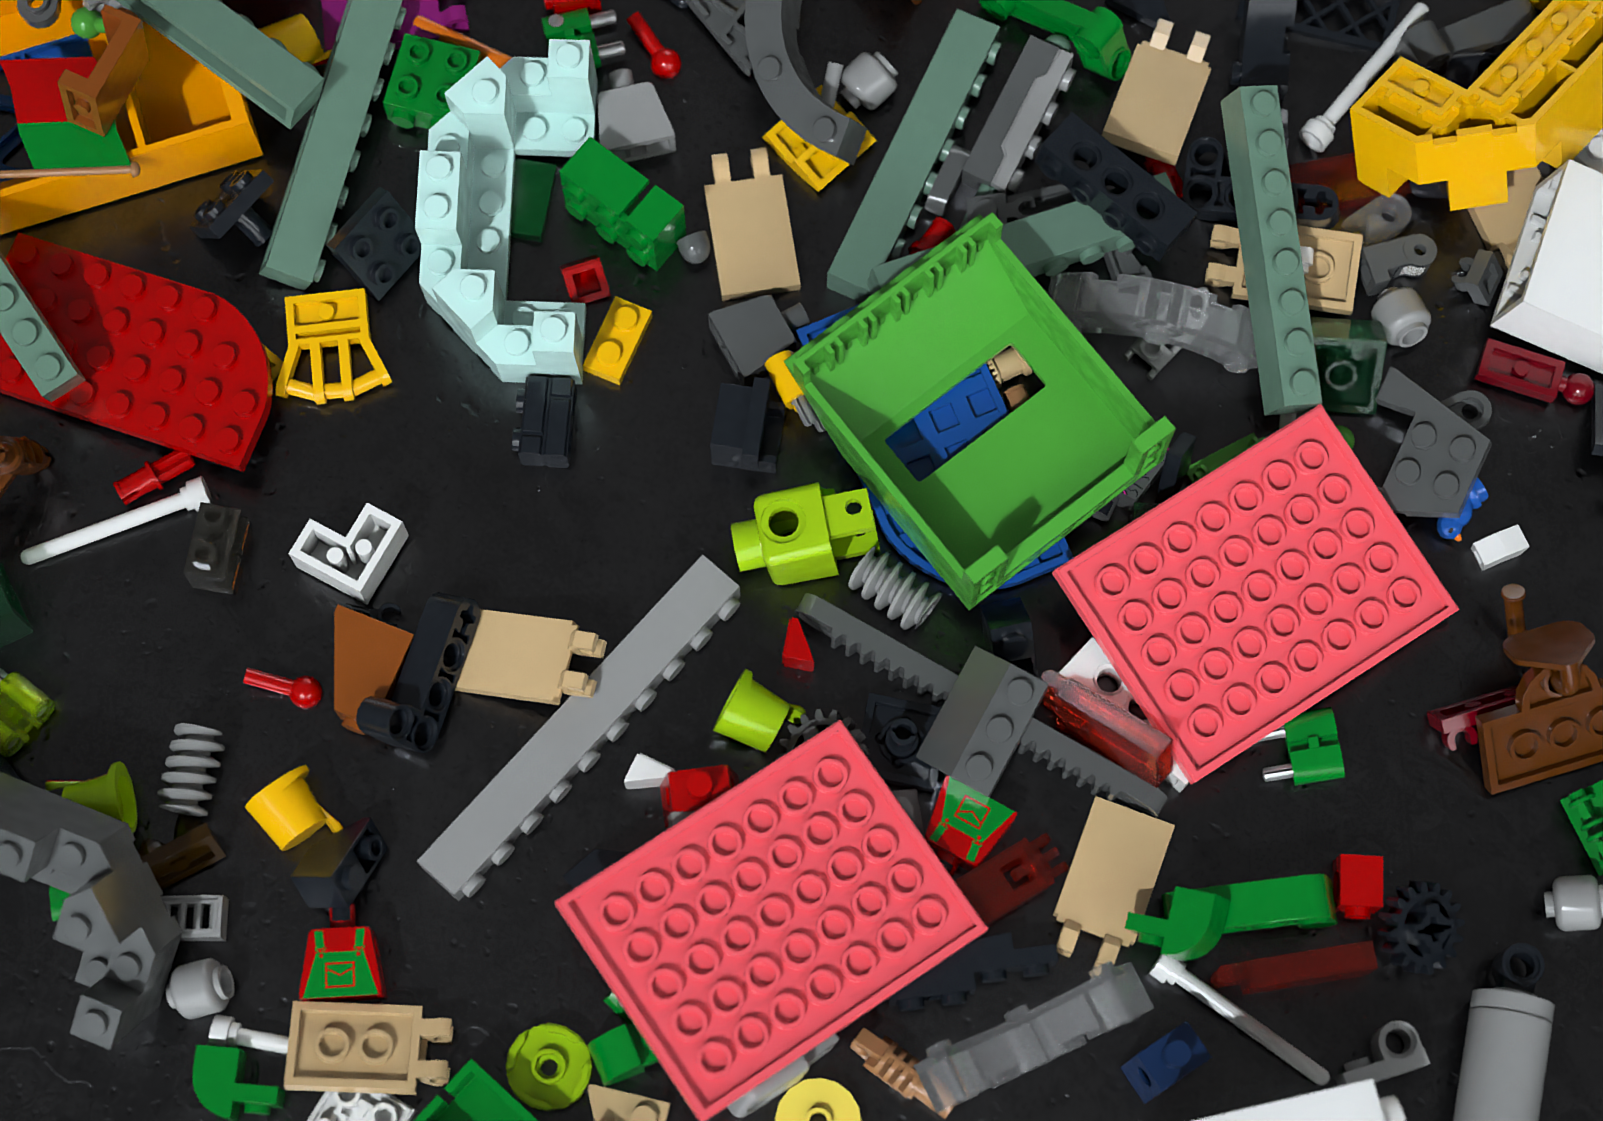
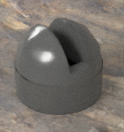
[676,231,711,264]

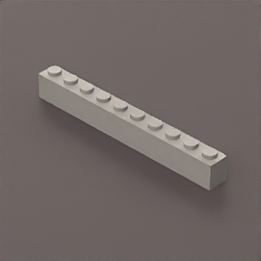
[417,555,741,901]

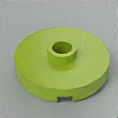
[505,1023,593,1112]

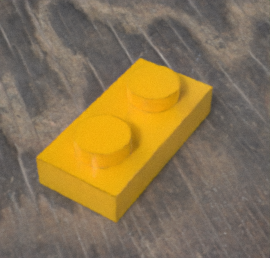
[582,296,653,385]

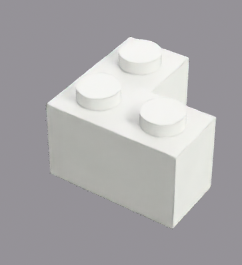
[288,503,409,605]

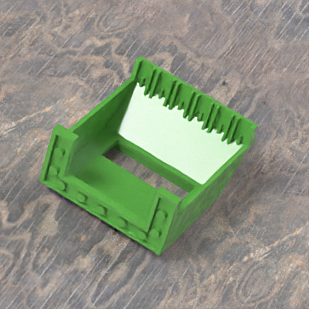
[784,212,1176,610]

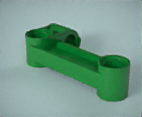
[979,0,1131,81]

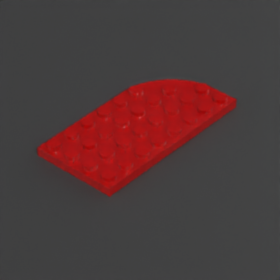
[0,232,273,472]

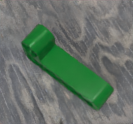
[1161,874,1338,934]

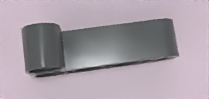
[1393,0,1538,78]

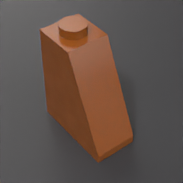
[334,604,414,735]

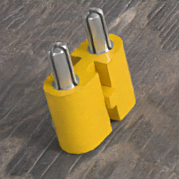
[764,350,826,432]

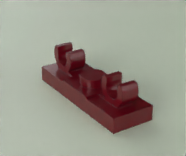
[1427,684,1550,751]

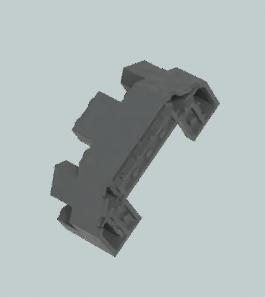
[0,772,182,1050]

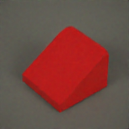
[559,254,611,304]
[782,617,814,672]

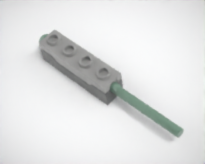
[957,34,1076,231]

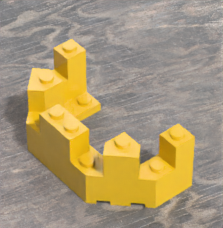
[1350,0,1603,211]

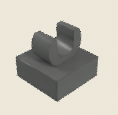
[1451,249,1504,306]

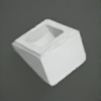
[624,753,675,789]

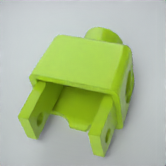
[731,482,881,585]

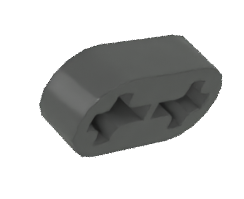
[924,144,971,217]

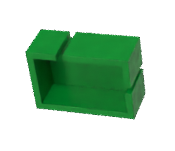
[559,137,687,271]
[414,1059,538,1121]

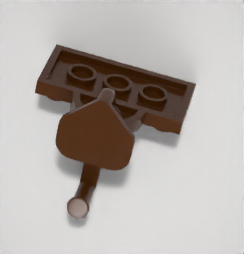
[1475,583,1603,795]

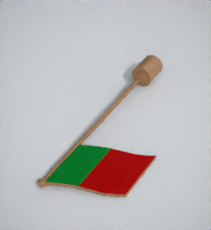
[0,57,141,179]

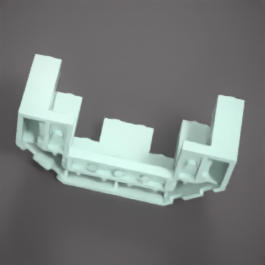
[415,39,598,384]

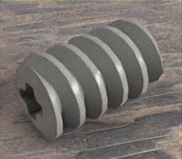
[848,545,942,630]
[156,723,225,816]

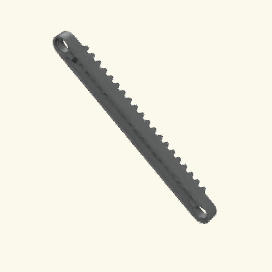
[794,593,1168,818]

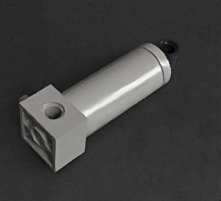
[1453,943,1555,1121]

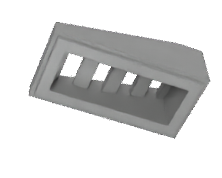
[160,895,229,941]

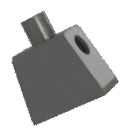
[708,295,810,387]

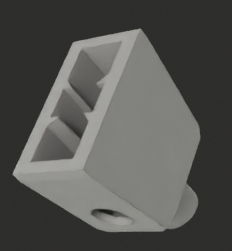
[597,69,676,162]

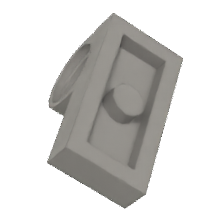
[1335,1020,1430,1087]

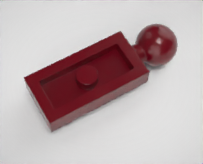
[1474,338,1595,405]

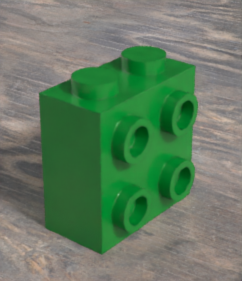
[383,33,483,129]

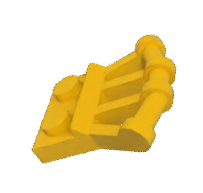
[275,288,393,405]

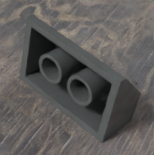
[916,646,1050,797]

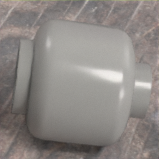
[840,51,898,110]
[1371,287,1431,347]
[1544,875,1603,931]
[166,958,234,1019]

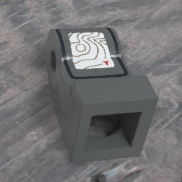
[1358,234,1438,297]

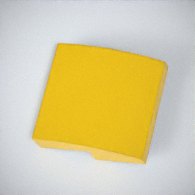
[762,85,877,192]

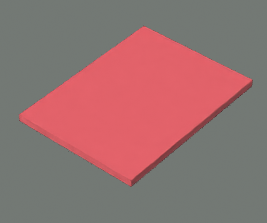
[1052,404,1460,785]
[555,719,988,1121]

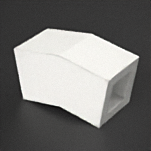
[1471,524,1530,571]

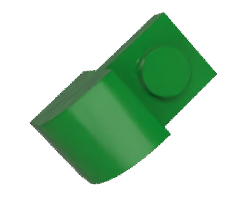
[1125,886,1230,961]
[587,1023,658,1088]
[192,1044,286,1121]

